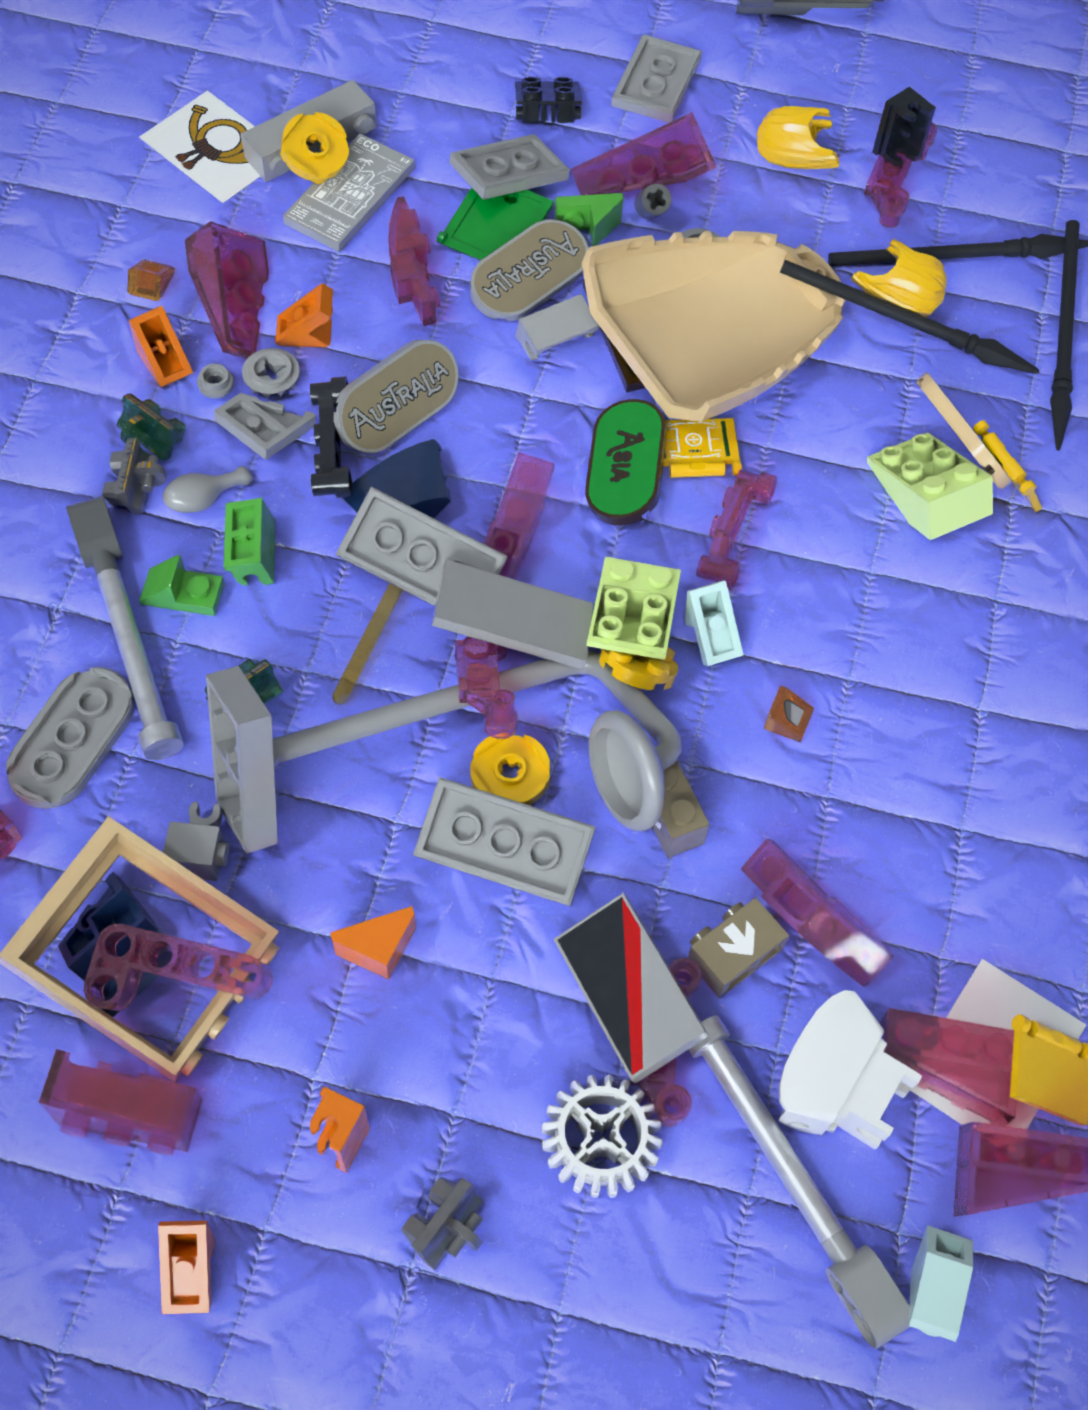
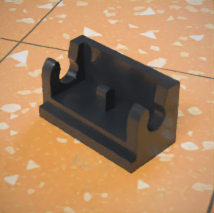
[872,86,936,167]

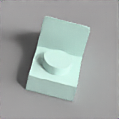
[685,580,744,666]

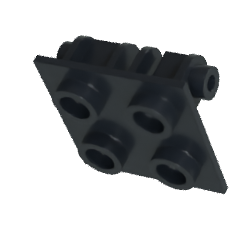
[515,77,582,123]

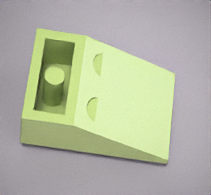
[867,432,993,540]
[586,557,681,660]

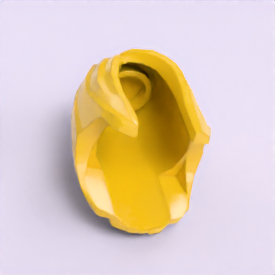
[757,106,840,169]
[851,239,947,317]

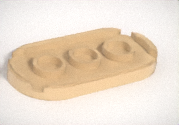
[916,372,1012,489]

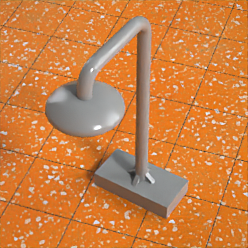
[206,652,682,854]

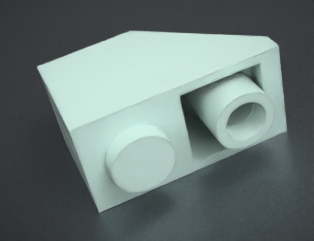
[909,1225,973,1342]

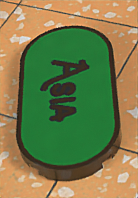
[585,399,667,525]

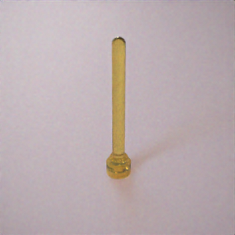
[332,583,403,705]

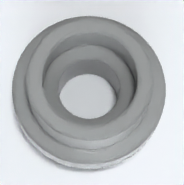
[197,364,234,398]

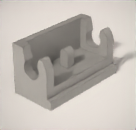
[515,294,599,361]

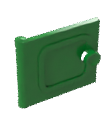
[437,187,554,261]

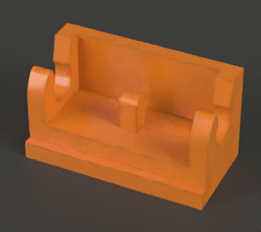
[310,1086,370,1173]

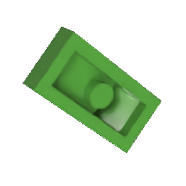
[554,193,623,246]
[139,555,225,616]

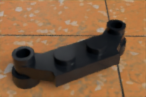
[310,376,353,498]

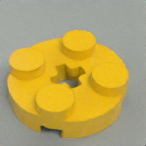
[280,112,349,184]
[599,647,678,690]
[470,732,550,806]

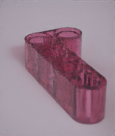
[83,924,273,1011]

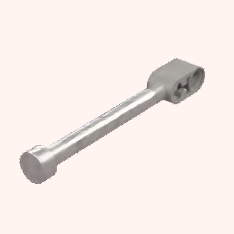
[688,1015,911,1349]

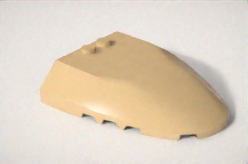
[582,231,845,422]

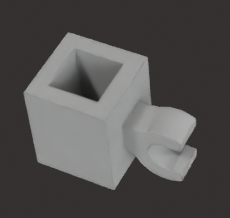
[163,802,229,881]

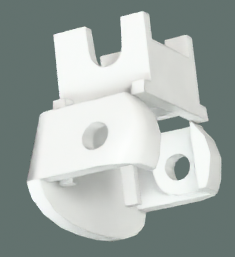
[778,990,922,1149]

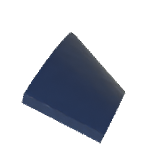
[342,439,451,518]
[58,872,179,1017]

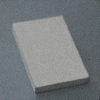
[611,34,703,124]
[449,134,570,200]

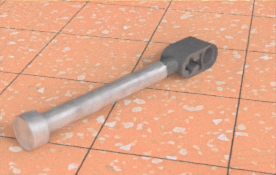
[66,496,184,760]

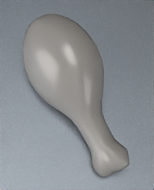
[163,466,253,513]

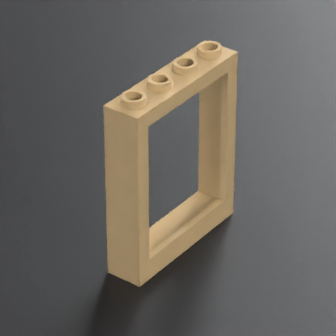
[0,816,280,1082]

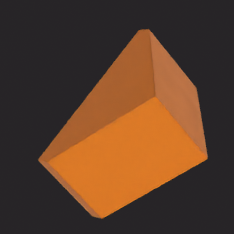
[128,305,193,387]
[330,906,416,979]

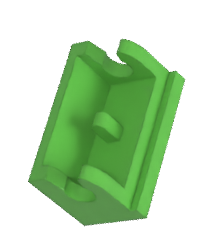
[224,498,275,586]

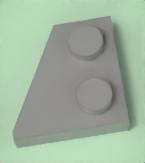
[214,393,316,460]

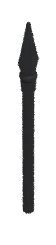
[1050,220,1080,451]
[828,234,1088,266]
[780,260,1039,374]

